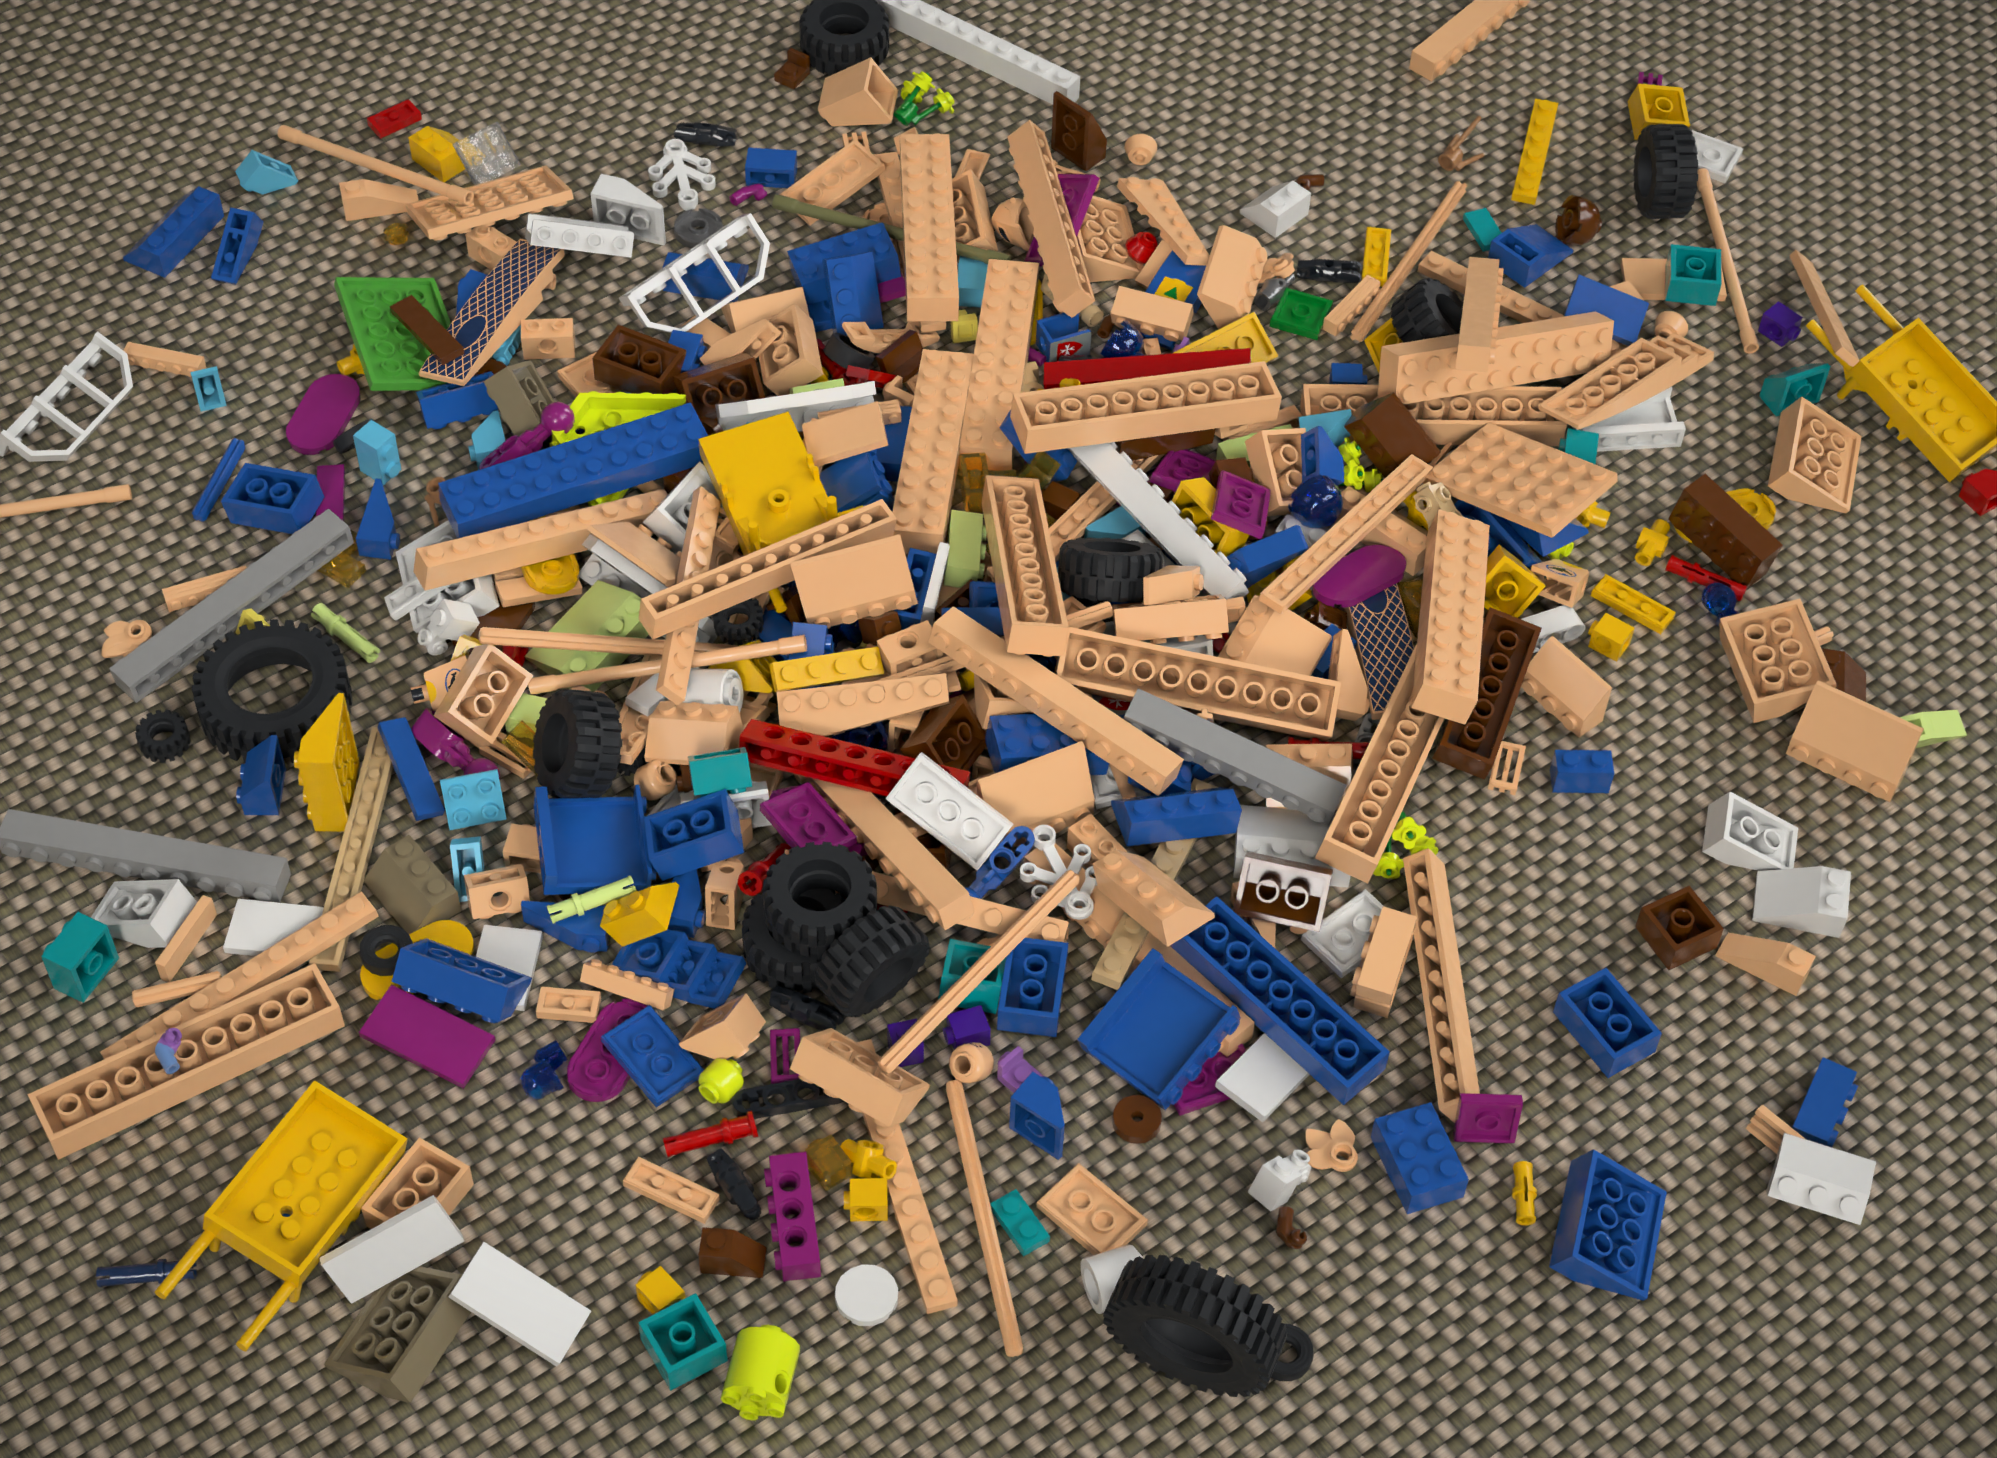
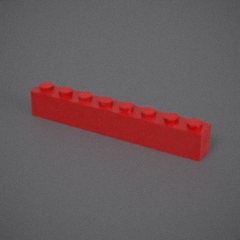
[1043,348,1252,390]

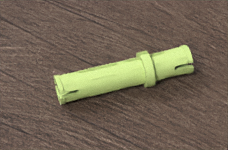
[311,603,380,663]
[546,875,637,924]

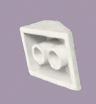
[591,174,666,246]
[643,462,723,554]
[1702,792,1798,871]
[1752,866,1851,938]
[91,879,197,948]

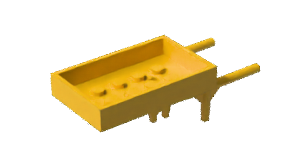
[1806,284,1997,483]
[698,411,838,613]
[155,1080,408,1351]

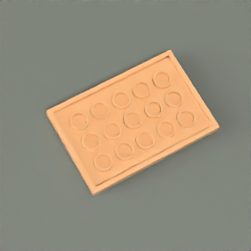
[405,165,574,241]
[1423,422,1618,538]

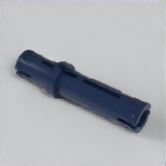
[96,1259,197,1288]

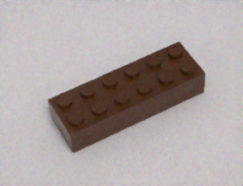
[1432,607,1542,780]

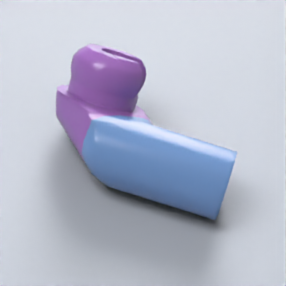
[155,1028,182,1074]

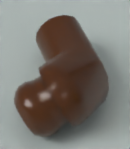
[1295,174,1324,190]
[1097,314,1115,339]
[1276,1206,1307,1249]

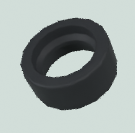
[823,332,875,369]

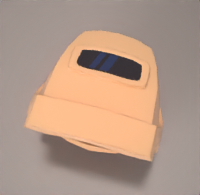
[991,197,1034,251]

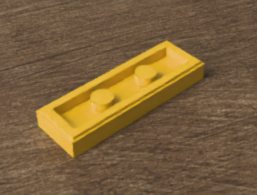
[1361,227,1391,287]
[1591,574,1676,635]

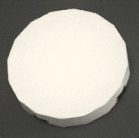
[835,1265,898,1326]

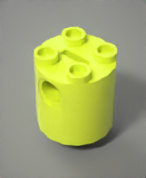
[720,1325,800,1420]

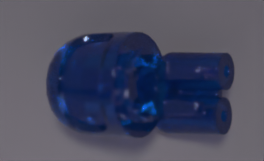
[1701,583,1739,628]
[520,1040,568,1100]

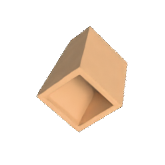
[818,57,898,126]

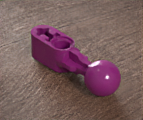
[479,402,575,469]
[411,708,500,780]

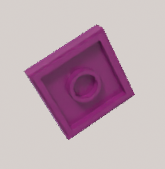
[1453,1093,1523,1143]

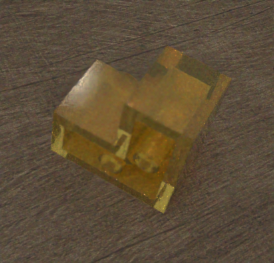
[958,452,1016,514]

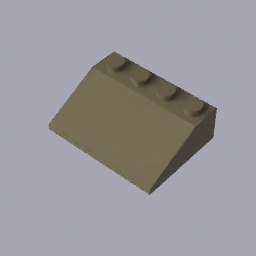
[324,1266,471,1403]

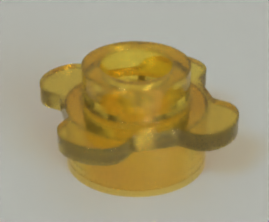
[383,223,409,245]

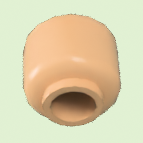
[634,760,676,801]
[949,1042,994,1084]

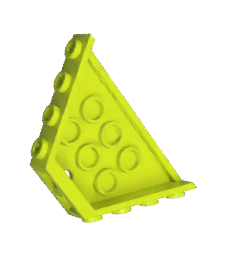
[550,391,686,507]

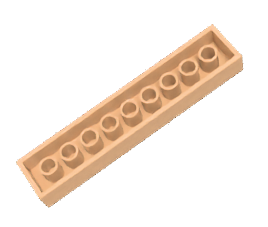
[900,133,959,322]
[959,259,1039,472]
[1378,311,1614,405]
[892,349,974,554]
[1010,361,1282,454]
[1300,384,1567,446]
[981,475,1069,657]
[1411,509,1490,725]
[1054,627,1342,742]
[1315,644,1444,884]
[27,963,345,1160]

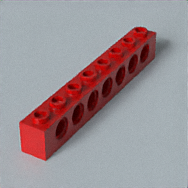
[739,719,970,796]

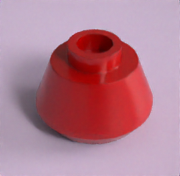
[1125,232,1158,264]

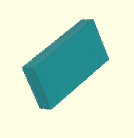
[1463,208,1502,252]

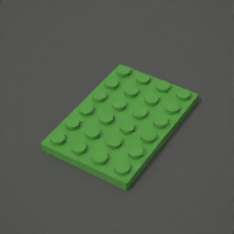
[334,277,451,391]

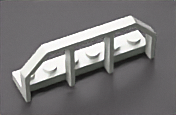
[619,213,770,333]
[0,331,133,462]
[715,381,876,431]
[579,534,717,643]

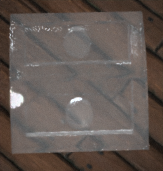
[452,121,521,185]

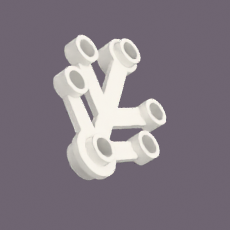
[648,139,716,211]
[1020,825,1097,920]

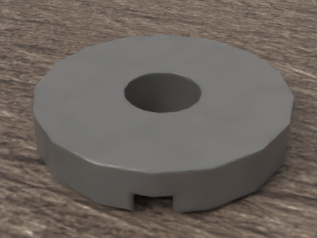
[674,208,723,248]

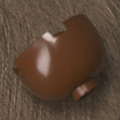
[1555,195,1602,246]

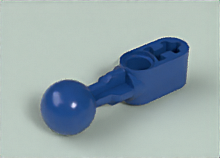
[964,826,1035,899]

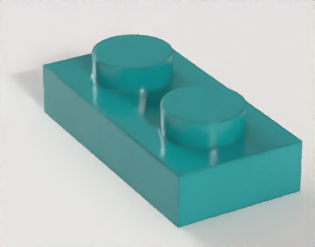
[990,1189,1050,1257]

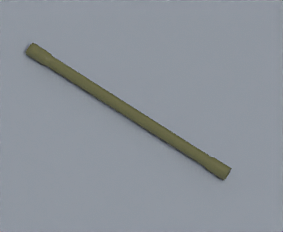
[772,194,1011,265]

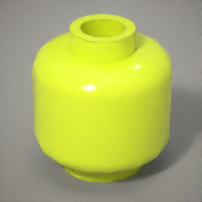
[698,1058,744,1104]

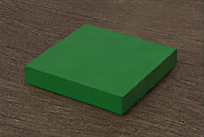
[1269,288,1333,340]

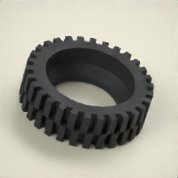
[192,619,353,764]
[1103,1255,1287,1397]

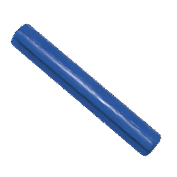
[192,438,246,522]

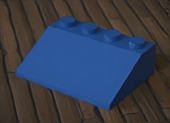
[1549,1149,1667,1301]

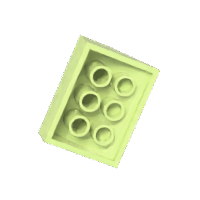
[525,580,649,691]

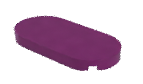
[286,374,361,455]
[1312,545,1406,608]
[567,998,648,1102]

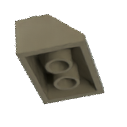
[484,360,555,442]
[364,835,461,934]

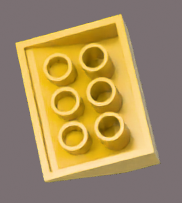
[294,693,360,832]

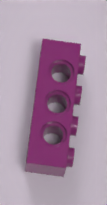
[764,1152,821,1282]

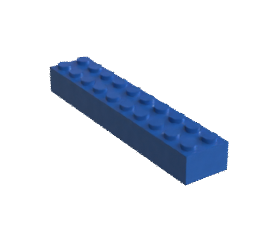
[438,402,708,539]

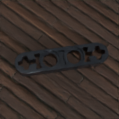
[732,1079,844,1119]

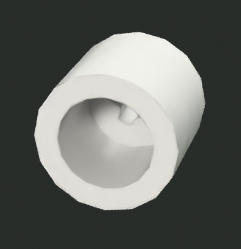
[683,669,744,713]
[1081,1245,1143,1314]

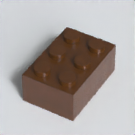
[673,353,765,423]

